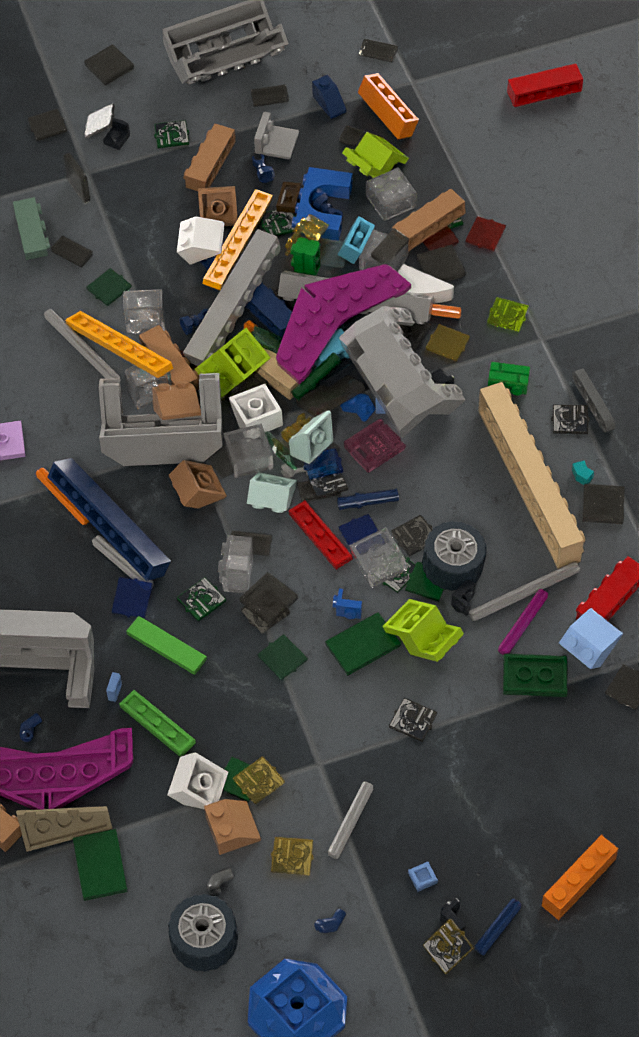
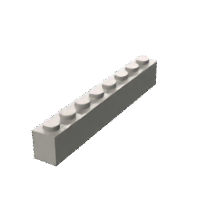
[183,229,281,366]
[278,271,434,324]

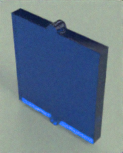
[303,448,343,480]
[338,514,384,556]
[112,577,153,618]

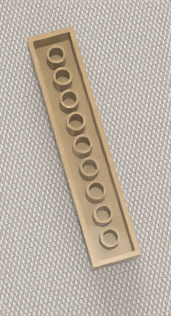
[478,382,585,569]

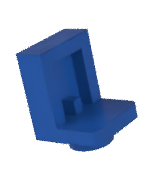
[340,392,376,422]
[333,588,362,619]

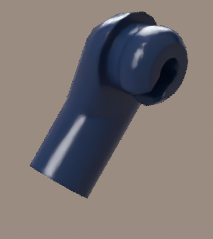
[19,713,42,742]
[314,908,346,933]

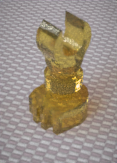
[281,413,311,443]

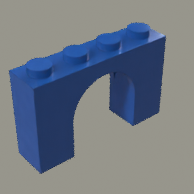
[292,167,353,242]

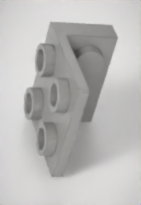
[254,112,299,159]

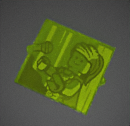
[487,297,529,332]

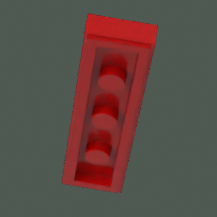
[288,500,353,570]

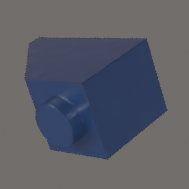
[312,74,347,119]

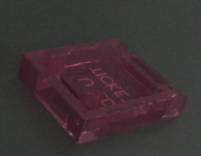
[344,419,406,473]

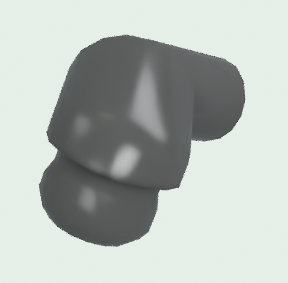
[206,868,234,896]

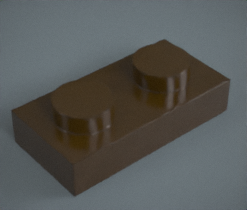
[276,182,302,213]

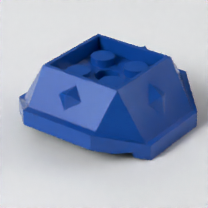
[248,959,347,1037]

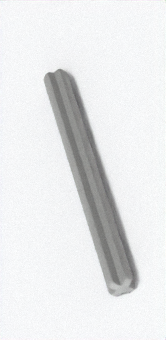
[44,309,121,381]
[469,562,580,621]

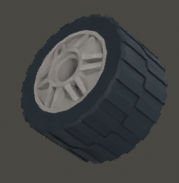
[422,521,487,591]
[168,894,238,972]

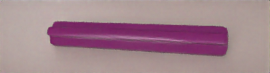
[498,589,548,655]

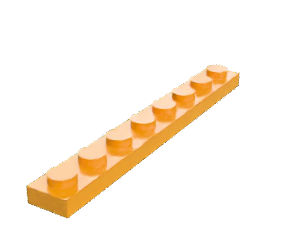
[202,189,273,290]
[65,311,173,378]

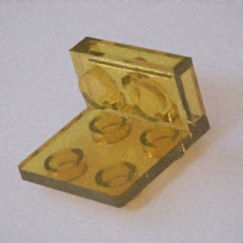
[284,214,329,256]

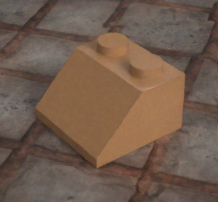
[198,186,238,226]
[152,381,201,420]
[169,460,227,508]
[204,799,261,855]

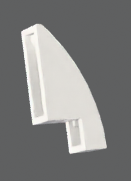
[398,264,454,304]

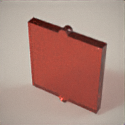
[466,216,506,251]
[423,225,459,255]

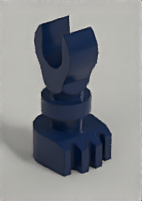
[252,154,275,183]
[313,193,343,220]
[179,309,209,335]

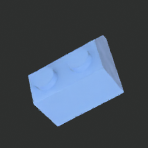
[559,608,623,669]

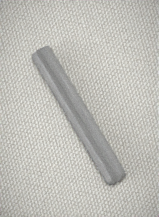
[92,535,154,591]
[328,782,373,859]

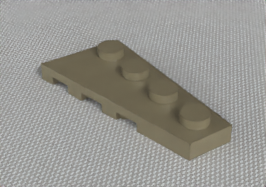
[16,806,112,851]

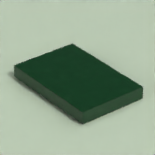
[325,612,401,676]
[503,654,567,697]
[73,829,128,901]

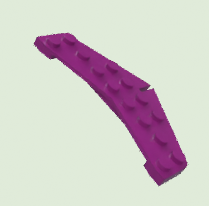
[276,264,412,385]
[0,728,133,810]

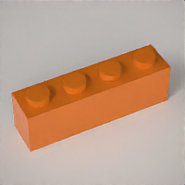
[358,73,419,139]
[542,835,618,920]

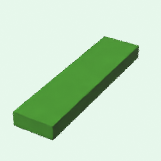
[126,616,207,675]
[119,690,196,757]

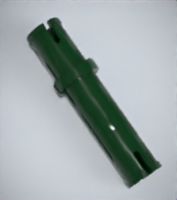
[291,353,341,401]

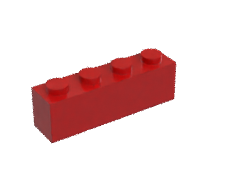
[507,64,583,107]
[576,556,639,621]

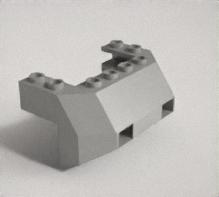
[163,0,289,85]
[339,306,465,438]
[99,373,222,466]
[0,610,94,708]

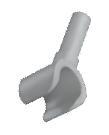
[281,463,310,478]

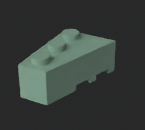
[13,197,50,260]

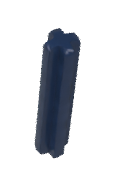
[475,899,521,955]

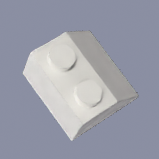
[177,217,224,265]
[229,384,283,440]
[168,753,228,809]

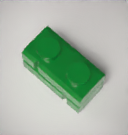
[290,237,320,276]
[488,362,530,396]

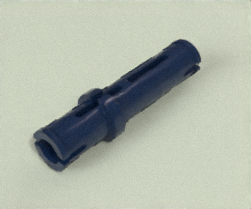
[337,488,399,510]

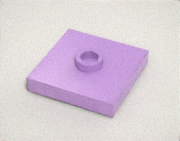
[0,421,26,460]

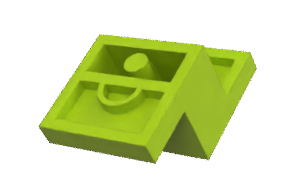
[342,132,409,179]
[195,328,271,398]
[382,599,464,662]

